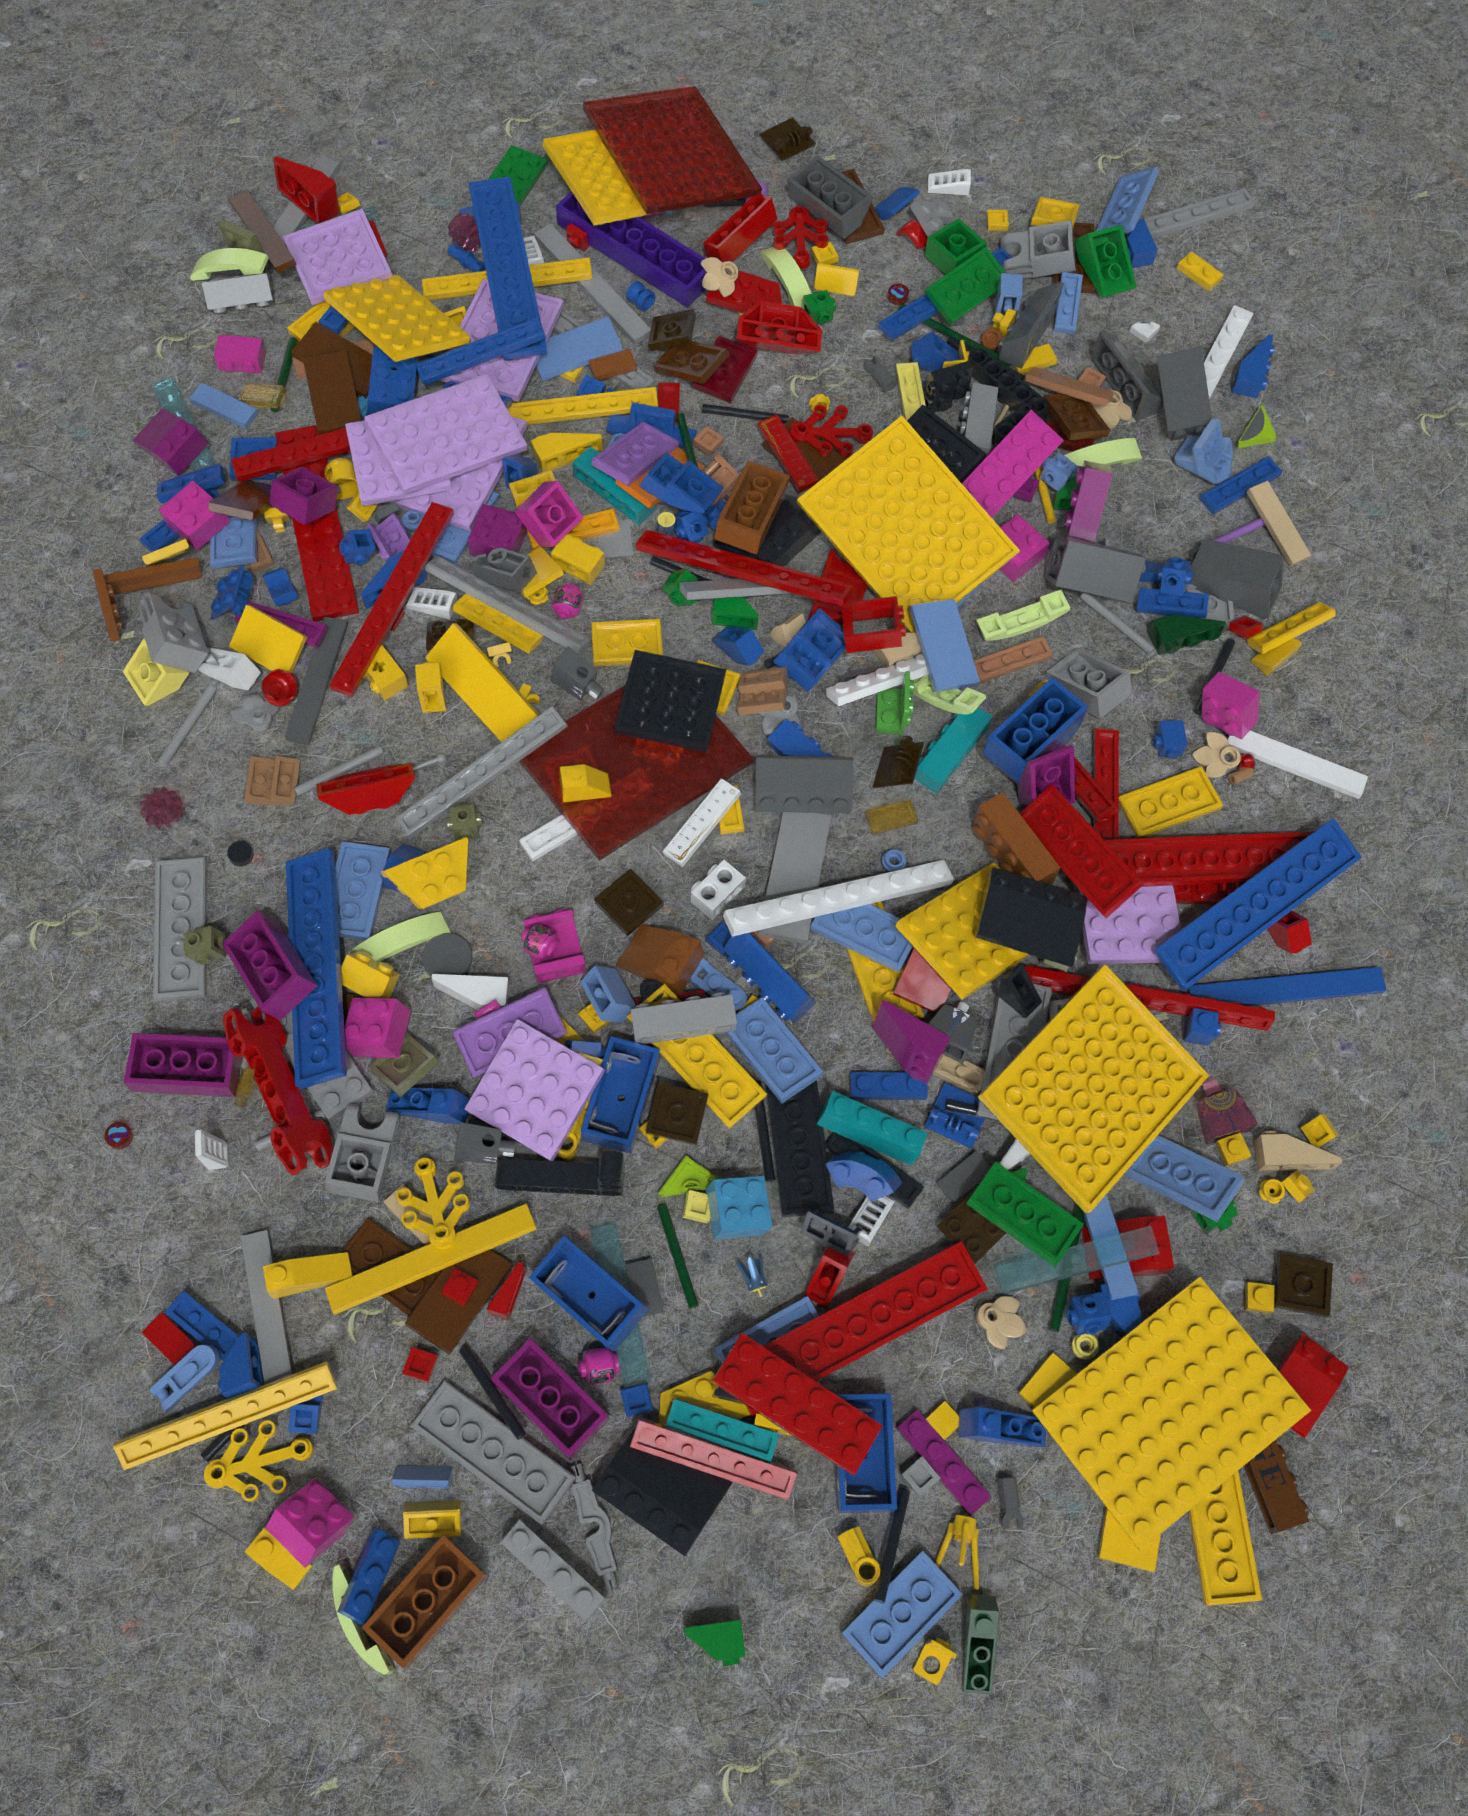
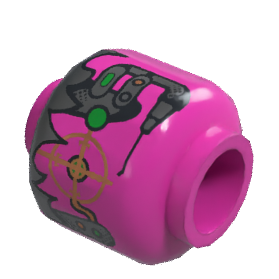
[551,583,584,619]
[521,923,560,960]
[578,1347,619,1385]

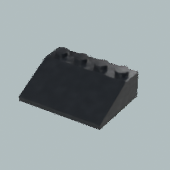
[714,494,822,567]
[976,867,1087,967]
[591,1427,732,1556]

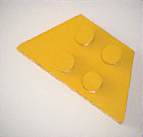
[381,837,468,909]
[659,1371,750,1426]

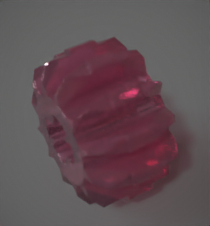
[448,213,480,251]
[140,786,183,829]

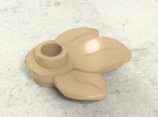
[701,257,738,297]
[1091,390,1132,429]
[1192,732,1241,778]
[976,1296,1026,1350]

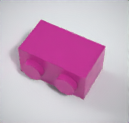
[214,335,266,374]

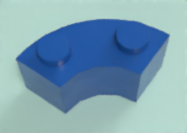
[826,1151,902,1202]

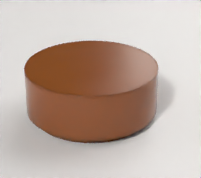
[981,328,1003,351]

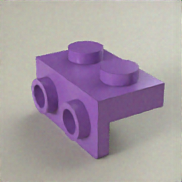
[366,513,411,562]

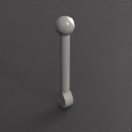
[413,753,446,771]

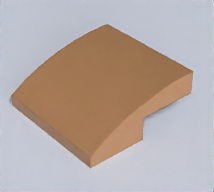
[737,667,787,715]
[244,755,300,805]

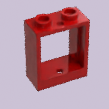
[842,596,906,653]

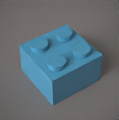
[706,1176,772,1240]

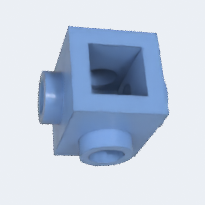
[1040,452,1078,491]

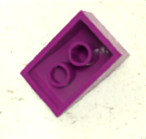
[132,409,208,476]
[1018,745,1075,809]
[872,1000,951,1084]

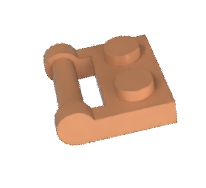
[703,453,740,507]

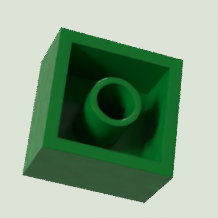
[925,218,987,274]

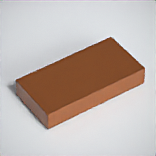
[589,349,637,381]

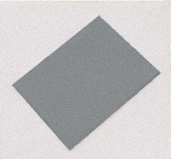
[598,519,634,558]

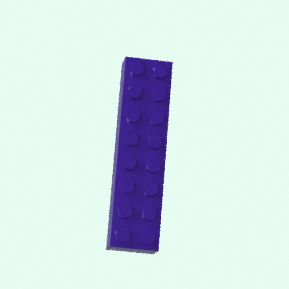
[556,191,707,308]

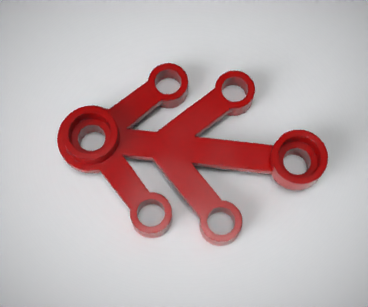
[773,206,828,269]
[790,405,873,457]

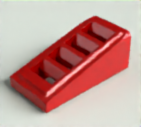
[486,1262,527,1320]

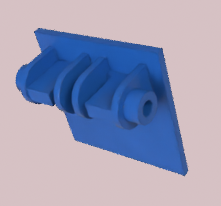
[210,565,254,620]
[925,1083,985,1149]

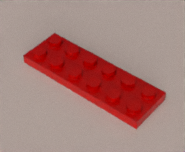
[1020,784,1144,919]
[711,1333,882,1476]

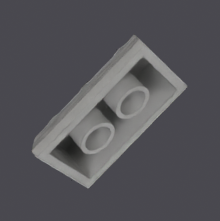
[202,271,274,313]

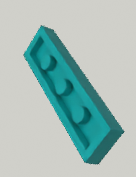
[666,1399,779,1462]

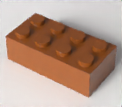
[714,460,790,554]
[972,792,1060,885]
[361,1535,488,1669]

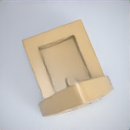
[770,612,806,647]

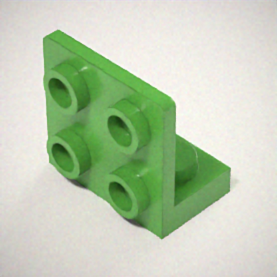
[875,671,914,735]

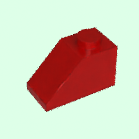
[1267,911,1312,954]
[804,1247,855,1308]

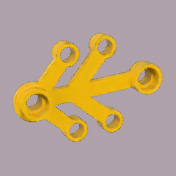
[396,1158,470,1249]
[204,1420,314,1502]

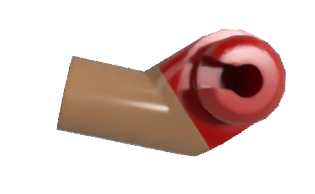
[1228,753,1255,785]

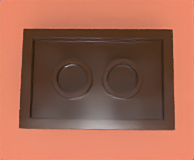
[653,341,729,384]
[1043,393,1110,441]

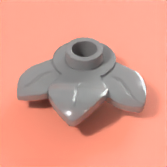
[230,694,279,731]
[758,695,800,735]

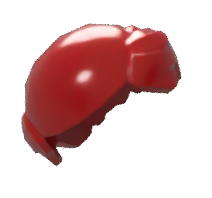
[261,669,298,707]

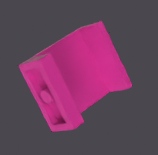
[523,909,586,984]

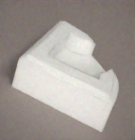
[1129,322,1160,343]

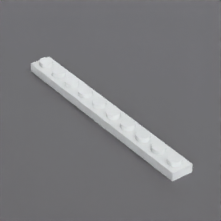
[723,860,954,937]

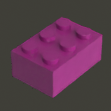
[1064,460,1113,541]

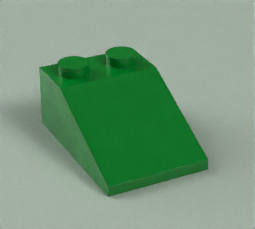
[1074,225,1137,298]

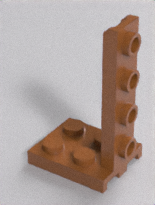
[92,558,202,642]

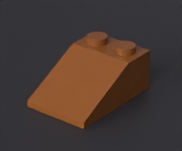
[616,925,705,995]

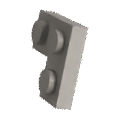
[910,200,954,237]

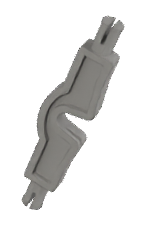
[570,1464,619,1593]

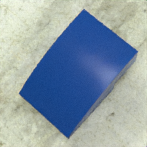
[640,452,724,514]
[773,608,846,692]

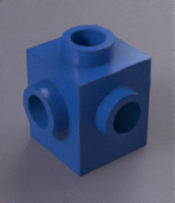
[674,510,710,543]
[339,529,376,565]
[1158,557,1194,596]
[1066,1292,1112,1335]

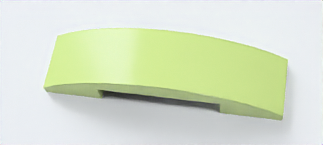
[760,247,812,307]
[190,248,269,281]
[1064,438,1142,466]
[976,590,1070,641]
[913,674,986,714]
[349,912,451,962]
[333,1564,395,1675]

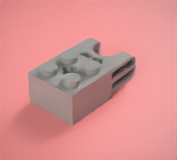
[1001,220,1076,279]
[139,591,208,673]
[324,1103,399,1202]

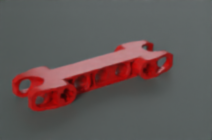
[223,1006,334,1176]

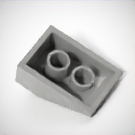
[1046,648,1132,718]

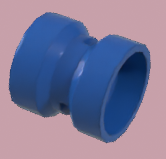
[626,281,656,311]

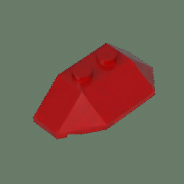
[736,301,822,354]
[316,763,415,815]

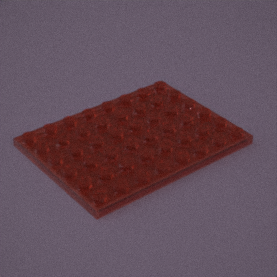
[583,86,762,214]
[519,685,754,861]

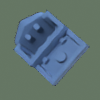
[1174,419,1233,484]

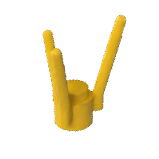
[934,1515,979,1590]

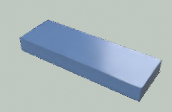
[1053,272,1083,334]
[189,383,258,429]

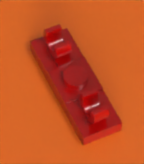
[1173,882,1239,905]

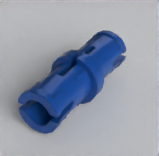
[447,243,486,272]

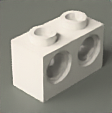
[691,860,746,920]

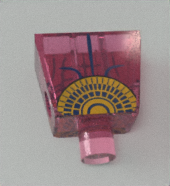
[1197,1080,1258,1145]

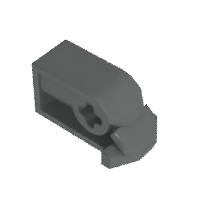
[471,548,537,593]

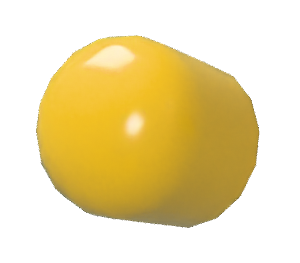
[325,458,358,500]

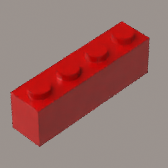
[703,193,778,263]

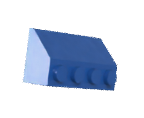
[724,933,816,1023]

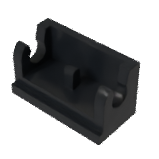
[800,1205,863,1257]

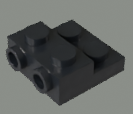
[924,360,974,413]

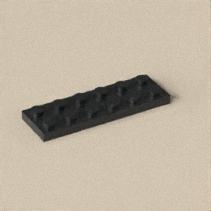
[765,1080,834,1218]

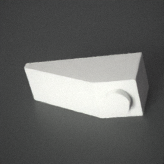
[197,647,261,690]
[432,974,510,1010]

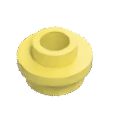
[1071,1333,1099,1360]

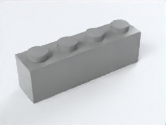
[960,383,998,456]
[630,993,737,1045]
[500,1520,606,1622]

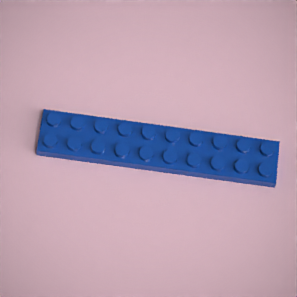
[468,177,547,360]
[1153,818,1362,991]
[286,848,347,1089]

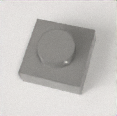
[901,1456,940,1497]

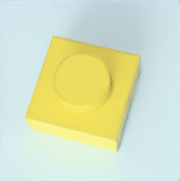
[682,1190,711,1223]

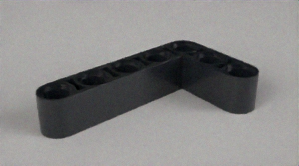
[969,348,1048,447]
[495,1151,625,1196]

